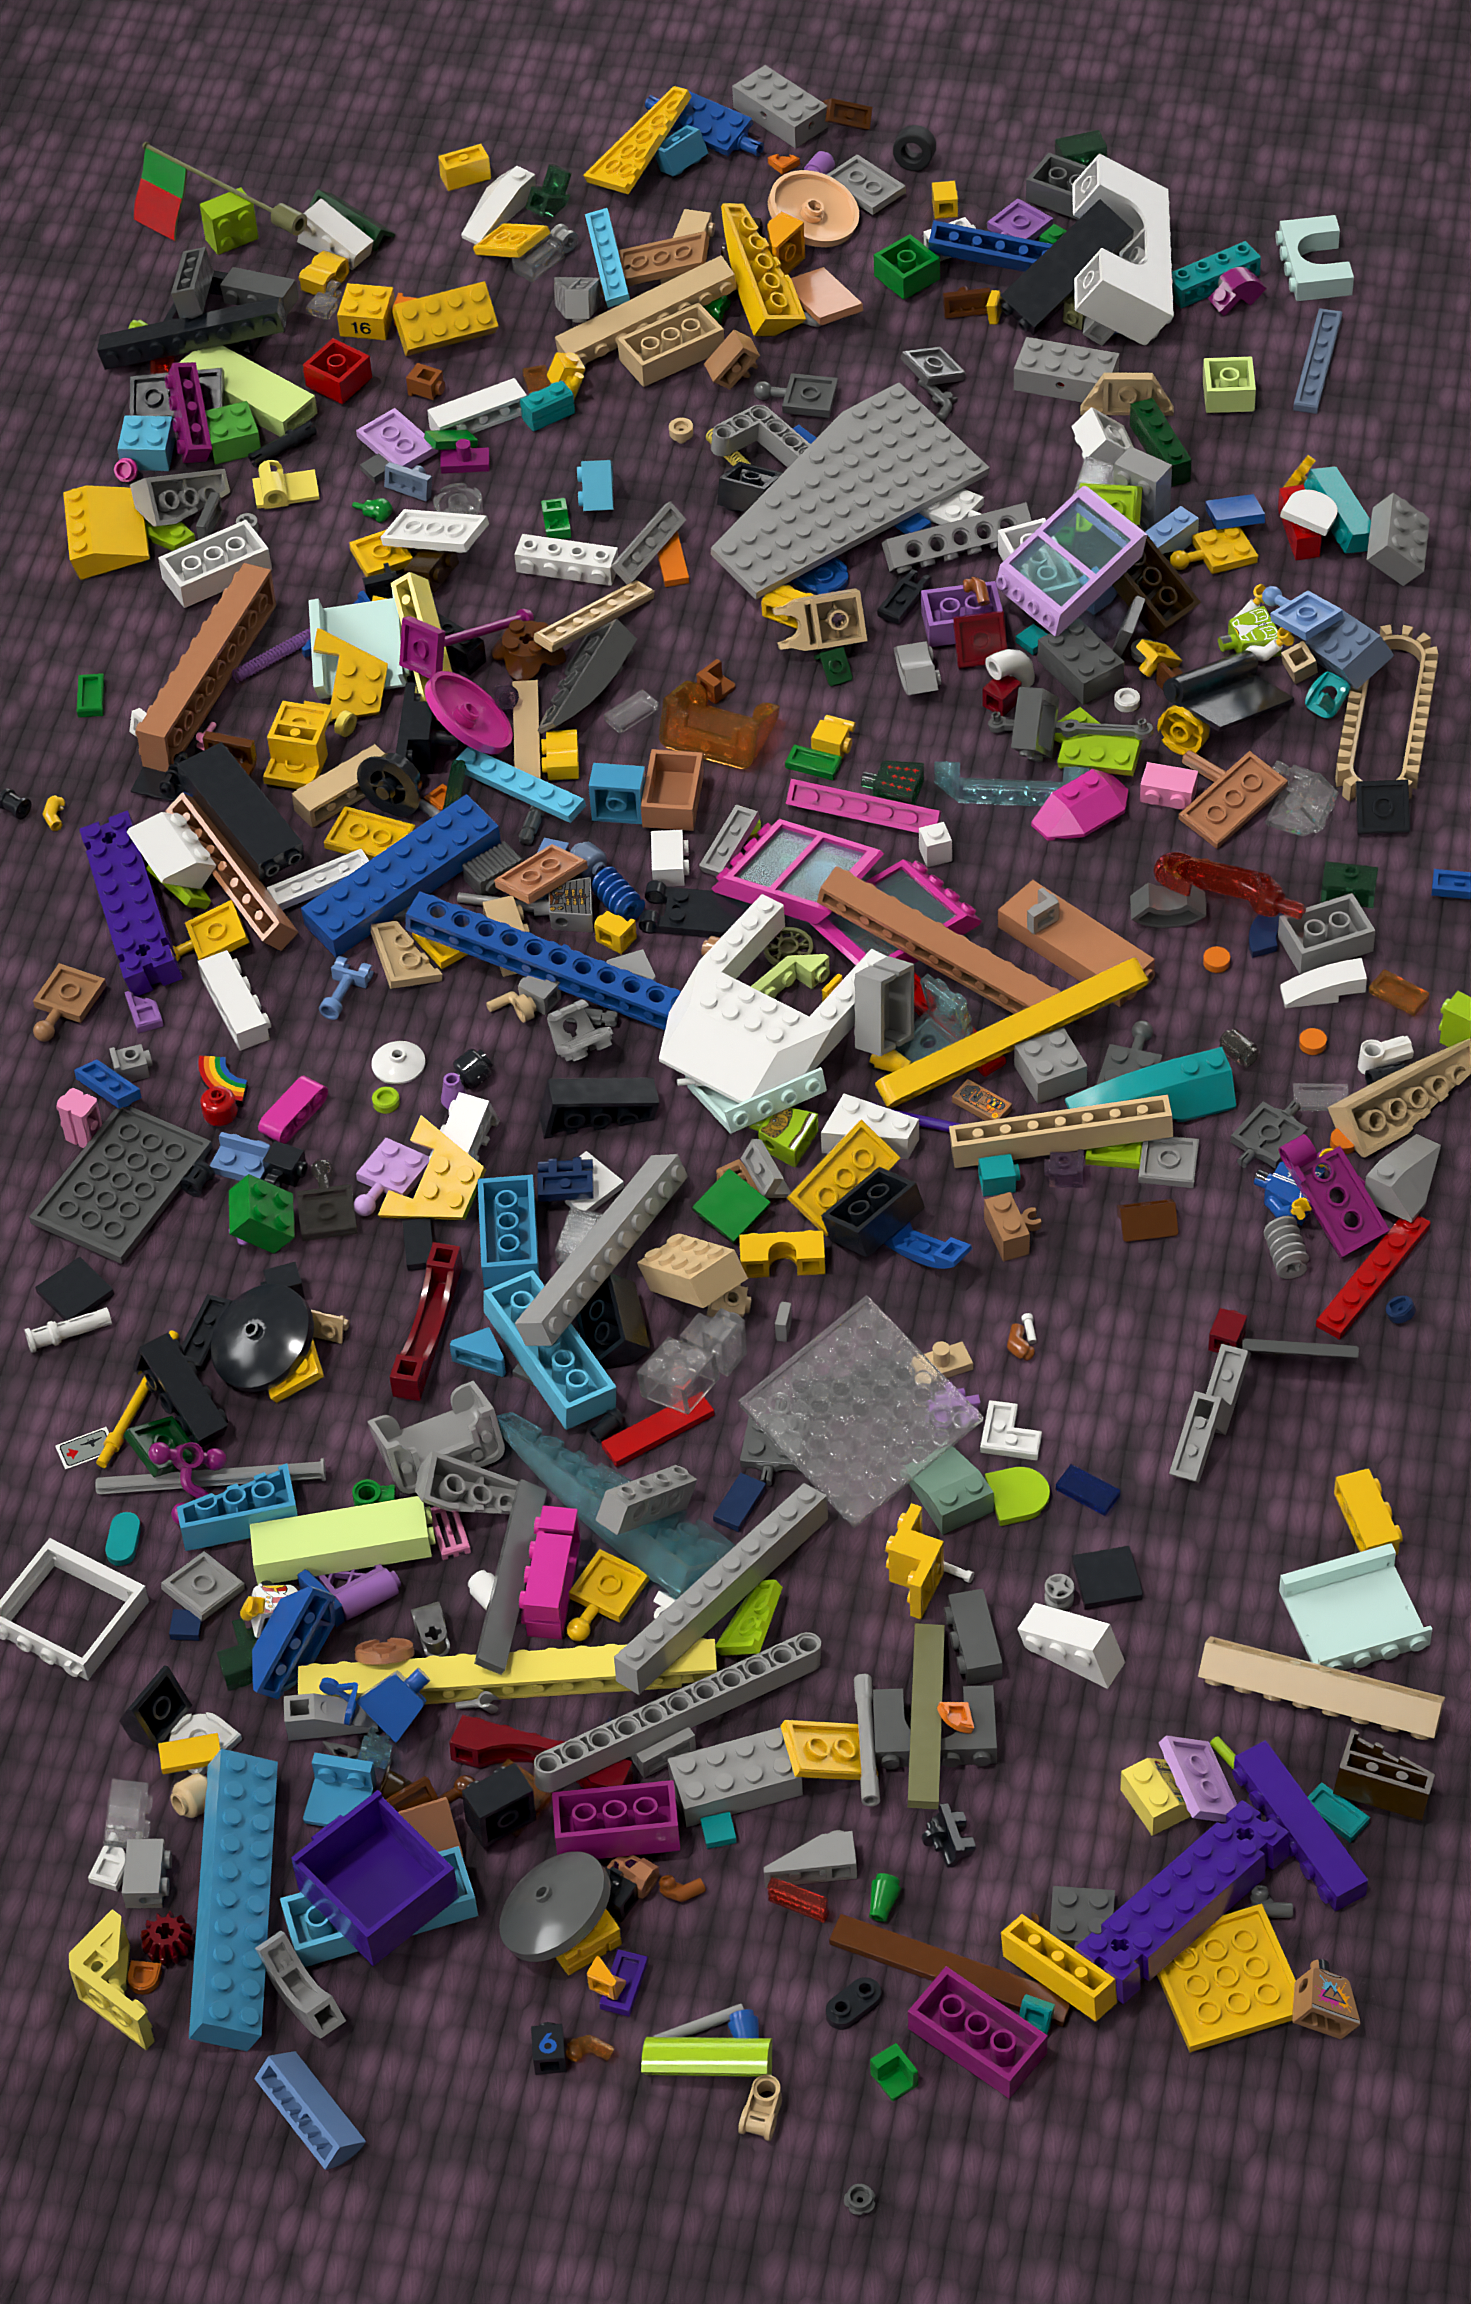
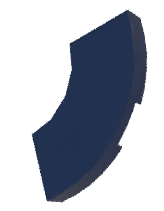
[1248,901,1289,958]

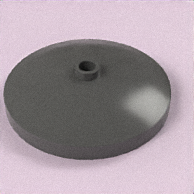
[499,1852,611,1962]

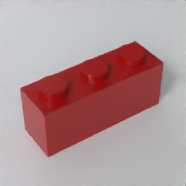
[1278,485,1321,561]

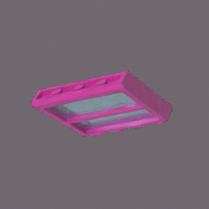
[711,819,884,925]
[810,859,982,965]

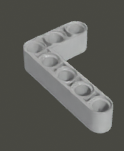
[711,405,811,467]

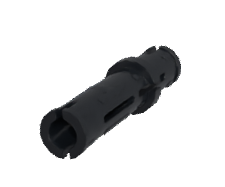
[248,421,317,468]

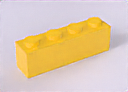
[1001,1914,1117,2022]

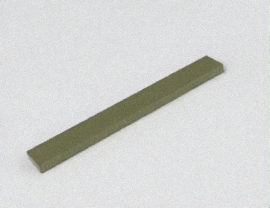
[907,1623,945,1809]

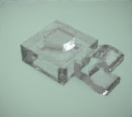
[306,280,342,320]

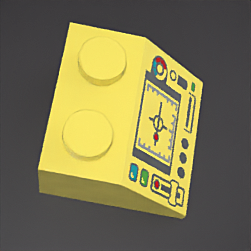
[1120,1758,1191,1836]

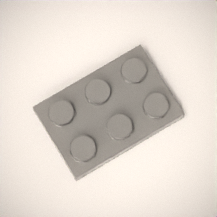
[827,155,906,215]

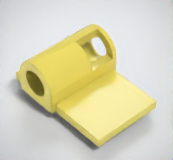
[252,460,320,509]

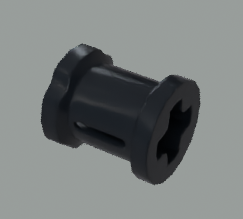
[0,788,32,820]
[180,1161,215,1197]

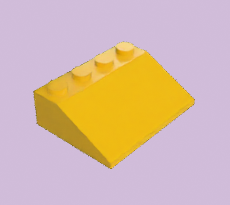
[63,485,150,580]

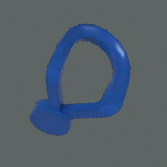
[319,1677,358,1726]

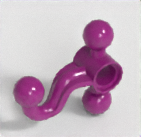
[148,1442,227,1525]

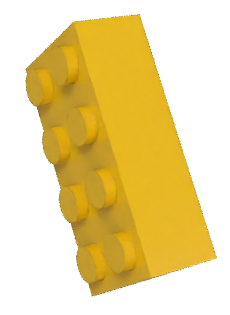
[392,281,498,356]

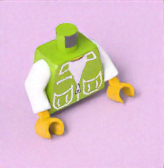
[1218,584,1294,661]

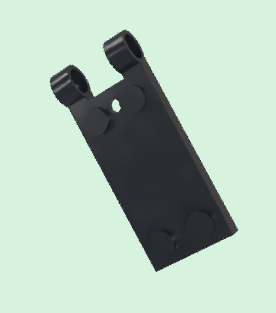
[639,880,752,938]

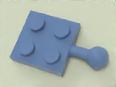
[1262,586,1343,641]

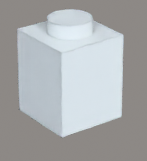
[919,822,952,867]

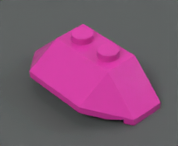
[1031,769,1129,841]

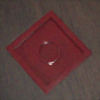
[952,611,1007,668]

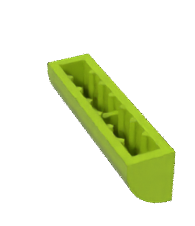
[641,2037,773,2077]

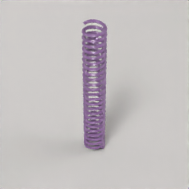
[232,627,311,683]

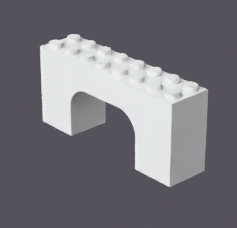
[1072,154,1174,346]

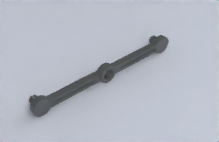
[988,712,1154,740]

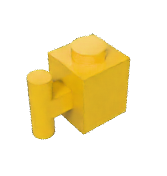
[547,352,585,399]
[811,715,856,758]

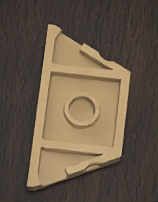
[1080,373,1174,416]

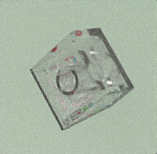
[1265,772,1339,836]

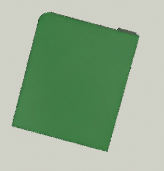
[870,2043,918,2101]

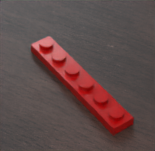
[1316,1215,1431,1340]

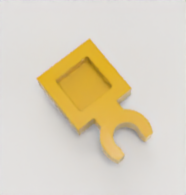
[1283,455,1316,487]

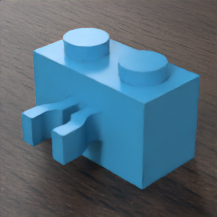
[654,125,708,176]

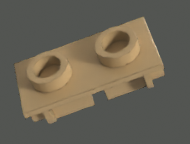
[311,1310,350,1344]

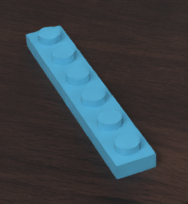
[585,208,630,308]
[452,746,586,823]

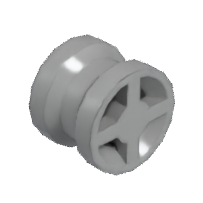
[549,224,578,253]
[1044,1574,1074,1611]

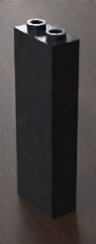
[1000,199,1134,336]
[177,742,304,881]

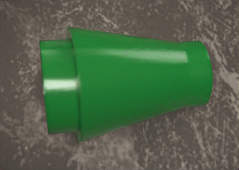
[869,1873,901,1922]

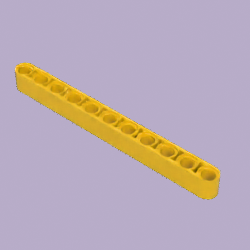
[875,958,1149,1108]

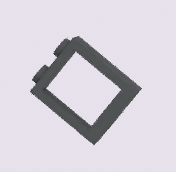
[1011,687,1060,762]

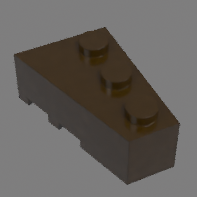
[1333,1728,1435,1821]

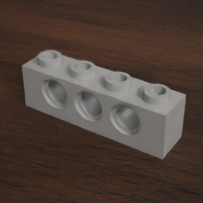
[596,1465,697,1535]

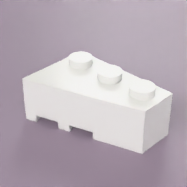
[297,199,374,270]
[429,1092,500,1162]
[821,1094,919,1159]

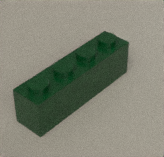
[1130,398,1192,487]

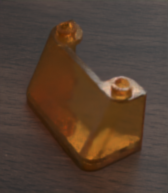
[659,680,780,769]

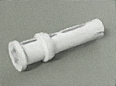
[24,1307,112,1353]

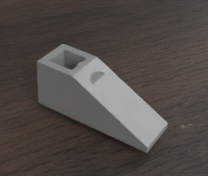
[284,1693,378,1741]

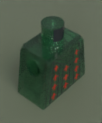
[861,760,924,805]

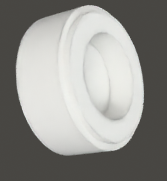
[1114,688,1140,712]

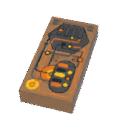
[952,1079,1012,1121]

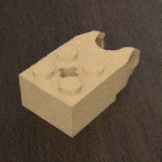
[772,588,867,651]

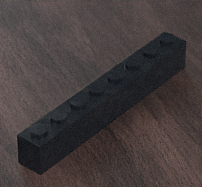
[97,297,287,370]

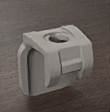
[547,999,613,1061]

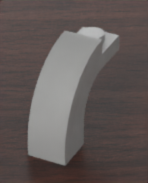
[255,1931,346,2039]

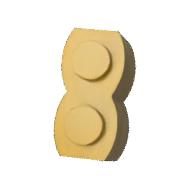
[299,250,349,298]
[541,730,579,780]

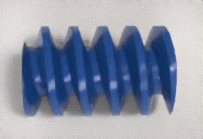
[591,867,645,921]

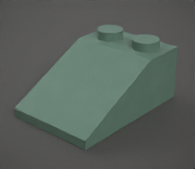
[901,1445,994,1535]

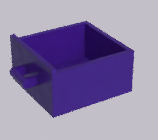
[291,1790,459,1966]

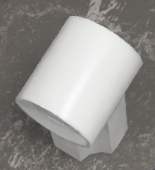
[1358,1036,1414,1074]

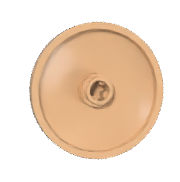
[768,170,859,247]

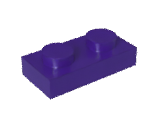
[599,1949,648,2017]

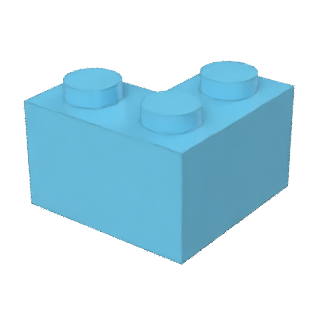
[577,460,614,511]

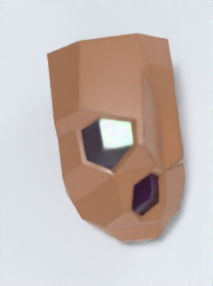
[607,1855,660,1899]

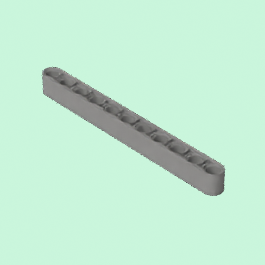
[534,1632,821,1792]

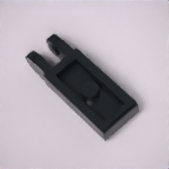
[877,569,932,625]

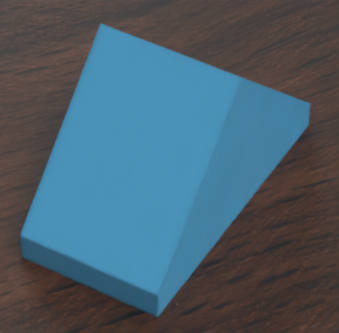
[450,1327,506,1377]

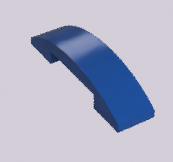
[884,1222,972,1269]

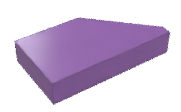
[125,991,164,1033]

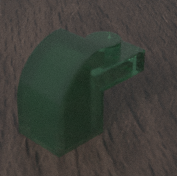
[525,164,572,217]
[217,1618,258,1691]

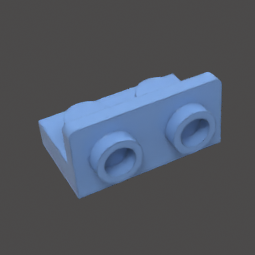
[210,1132,271,1181]

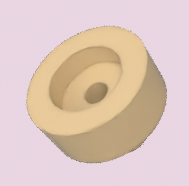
[669,418,693,444]

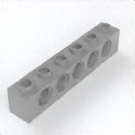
[882,502,1031,574]

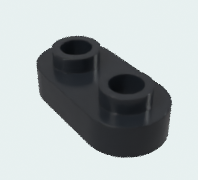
[826,1977,881,2030]

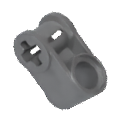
[411,1602,450,1657]

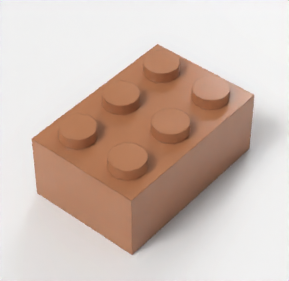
[641,749,704,831]

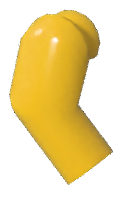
[43,795,65,831]

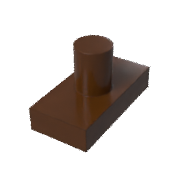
[943,287,991,319]

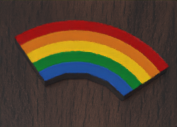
[198,1055,248,1107]

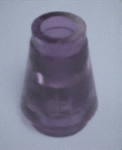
[492,684,519,710]

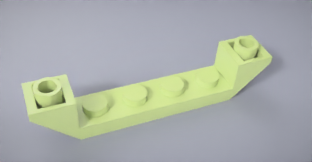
[751,954,830,999]

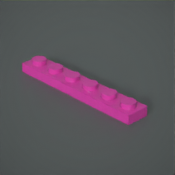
[786,779,942,833]

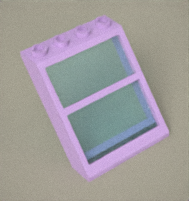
[996,486,1147,636]

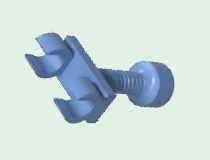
[319,956,374,1020]

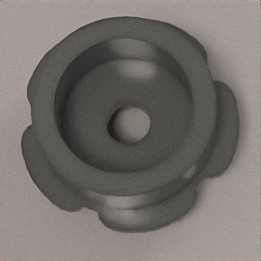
[844,2184,875,2215]

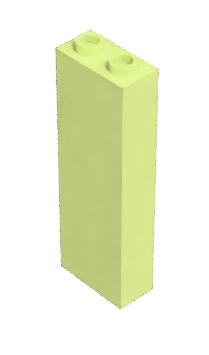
[179,345,317,437]
[250,1496,436,1585]

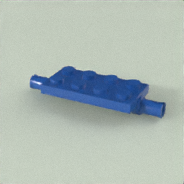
[645,87,764,157]

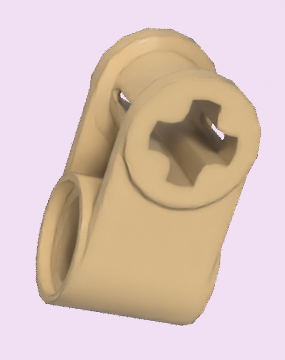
[738,2075,782,2141]

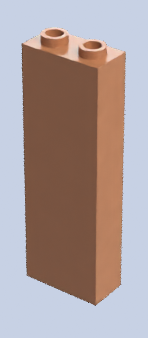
[998,880,1155,1007]

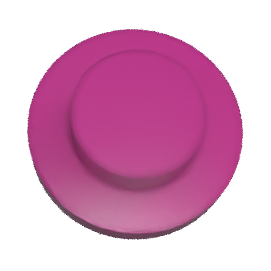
[114,458,138,482]

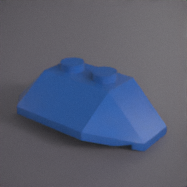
[252,1586,335,1699]

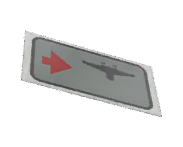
[55,1427,109,1469]

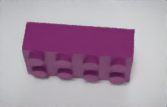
[552,1780,680,1859]
[908,1966,1048,2099]

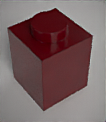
[982,675,1022,716]
[1208,1308,1247,1353]

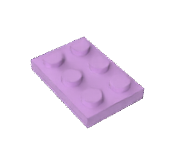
[356,408,439,469]
[1159,1736,1237,1822]

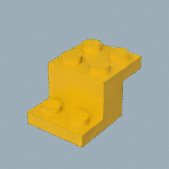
[263,701,332,789]
[885,1503,944,1619]

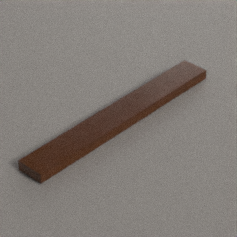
[829,1914,1072,2027]

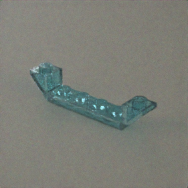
[934,761,1090,806]

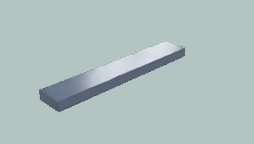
[1293,308,1342,414]

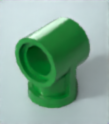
[352,1479,397,1507]

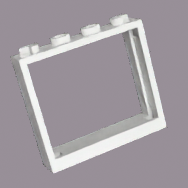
[0,1538,149,1680]

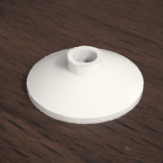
[372,1041,425,1085]

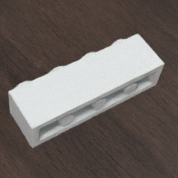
[427,378,527,434]
[198,950,271,1051]

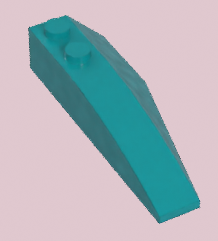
[1065,1047,1236,1122]

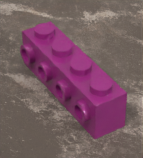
[165,362,212,463]

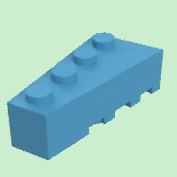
[177,1463,298,1551]

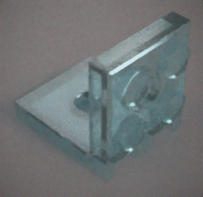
[895,973,974,1063]

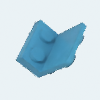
[303,1753,377,1827]

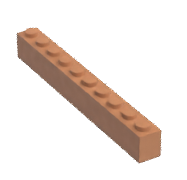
[817,866,1061,1014]

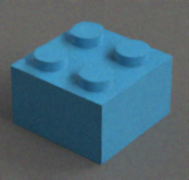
[589,763,646,824]

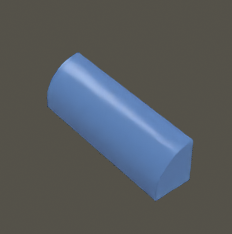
[254,2051,366,2170]

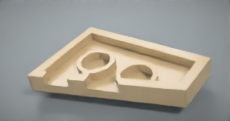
[371,921,442,989]

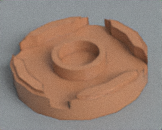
[355,1638,415,1665]

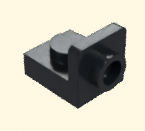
[362,563,398,601]

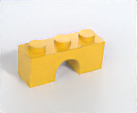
[739,1230,825,1278]

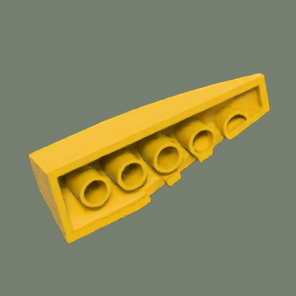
[721,203,806,336]

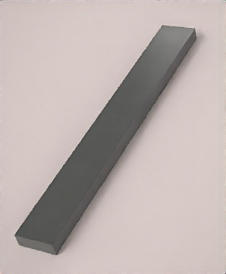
[474,1479,547,1675]

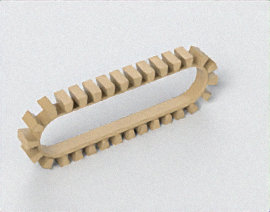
[1335,625,1438,802]

